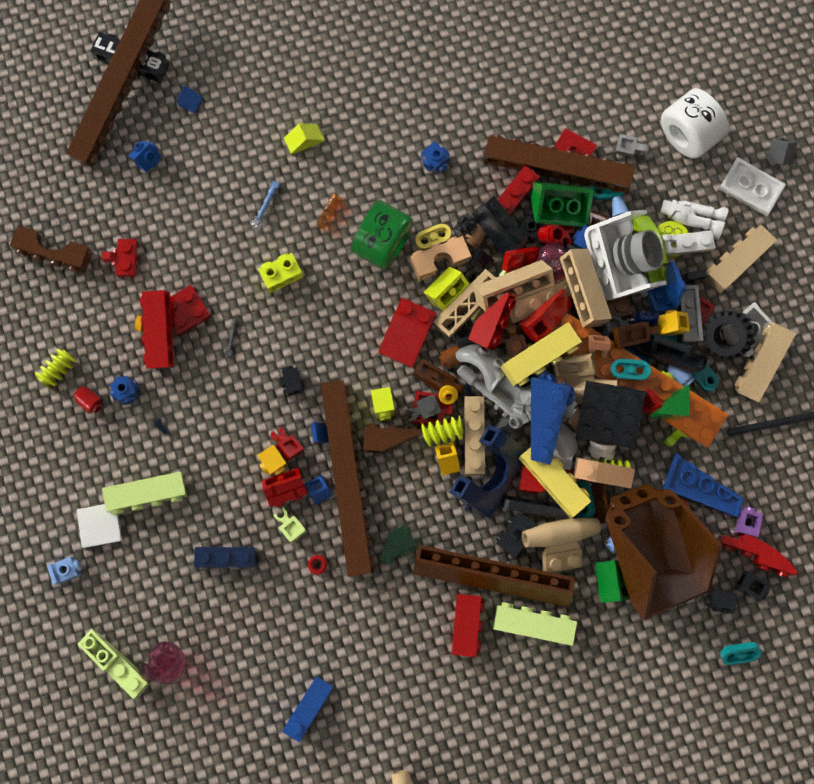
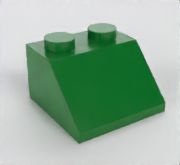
[595,560,630,603]

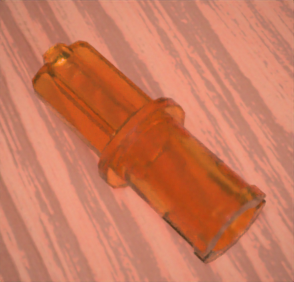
[316,193,342,230]

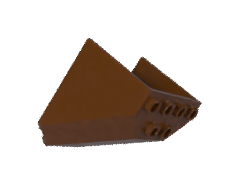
[606,484,722,620]

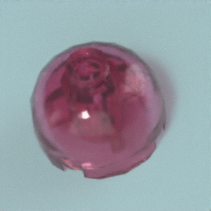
[536,244,568,280]
[144,641,186,684]

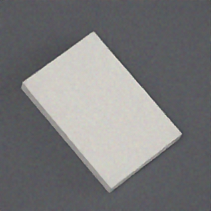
[719,157,786,216]

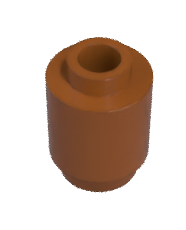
[438,345,464,369]

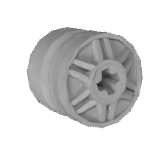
[613,230,663,277]

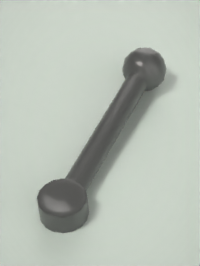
[225,319,239,357]

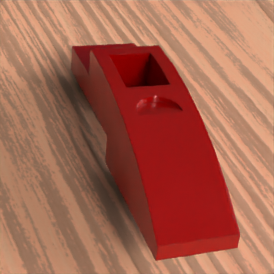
[718,534,797,578]

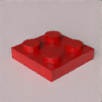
[170,285,211,336]

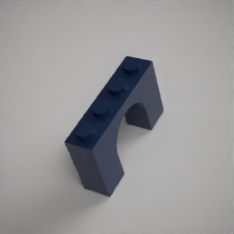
[449,425,527,518]

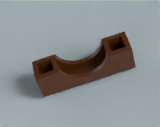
[10,225,93,273]

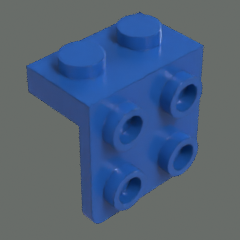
[646,261,686,316]

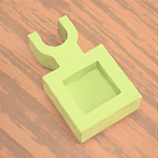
[273,507,307,544]

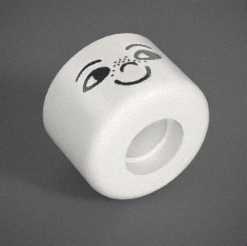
[661,88,729,158]

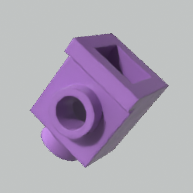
[733,507,763,538]

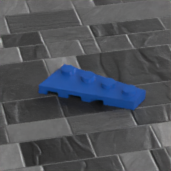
[531,377,570,465]
[662,453,744,518]

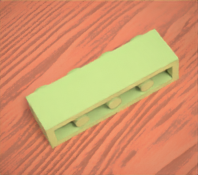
[102,472,187,515]
[492,602,577,646]

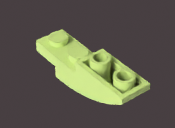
[77,629,150,700]

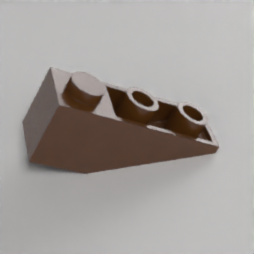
[363,424,423,453]

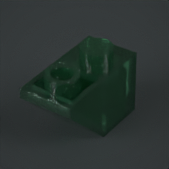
[380,524,417,565]

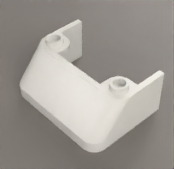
[584,210,667,300]

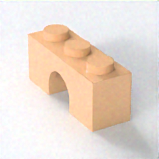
[410,236,471,282]

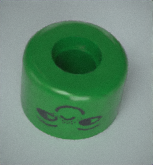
[351,200,413,270]

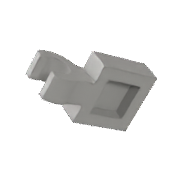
[615,134,649,157]

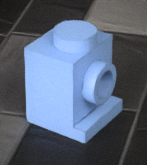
[47,557,82,585]

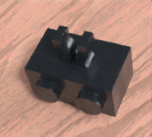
[496,512,539,560]

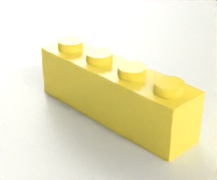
[501,322,582,386]
[519,447,591,518]

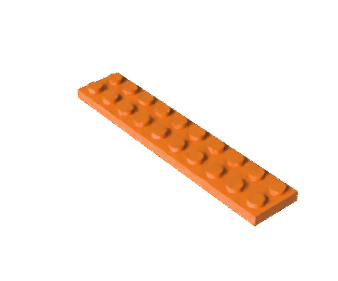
[546,313,729,448]

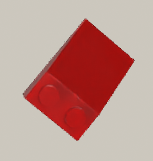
[378,297,437,368]

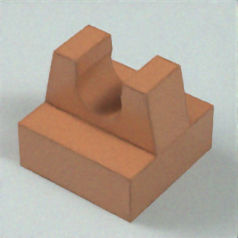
[588,335,611,357]

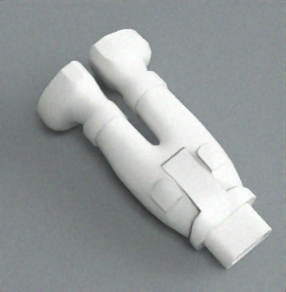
[660,200,729,240]

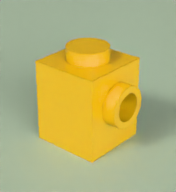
[658,310,690,336]
[435,442,461,476]
[257,444,288,477]

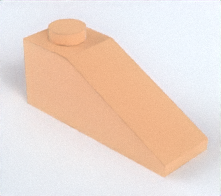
[573,457,635,488]

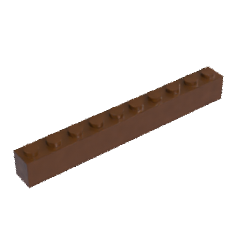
[66,0,171,167]
[321,380,375,577]

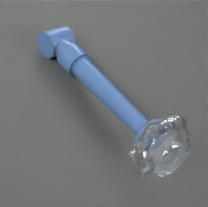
[248,181,280,230]

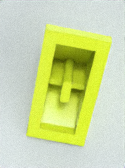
[284,123,325,155]

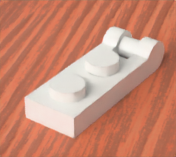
[661,230,715,256]

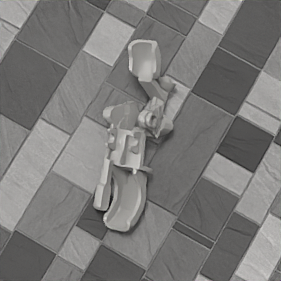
[456,344,578,459]

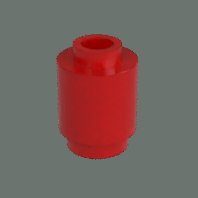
[538,225,565,244]
[73,386,103,414]

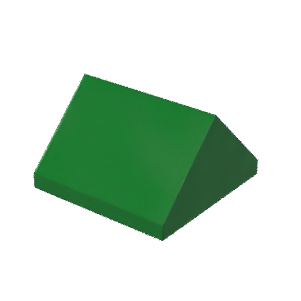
[649,385,690,420]

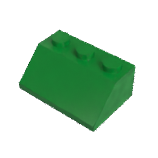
[531,182,594,227]

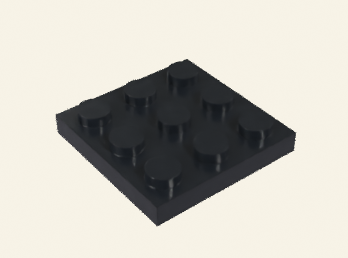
[575,380,646,449]

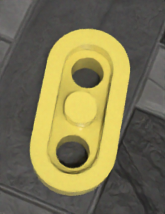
[415,224,451,251]

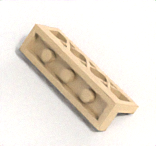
[433,269,496,338]

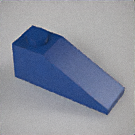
[282,676,333,742]

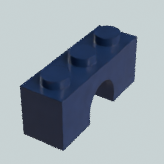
[194,547,258,568]

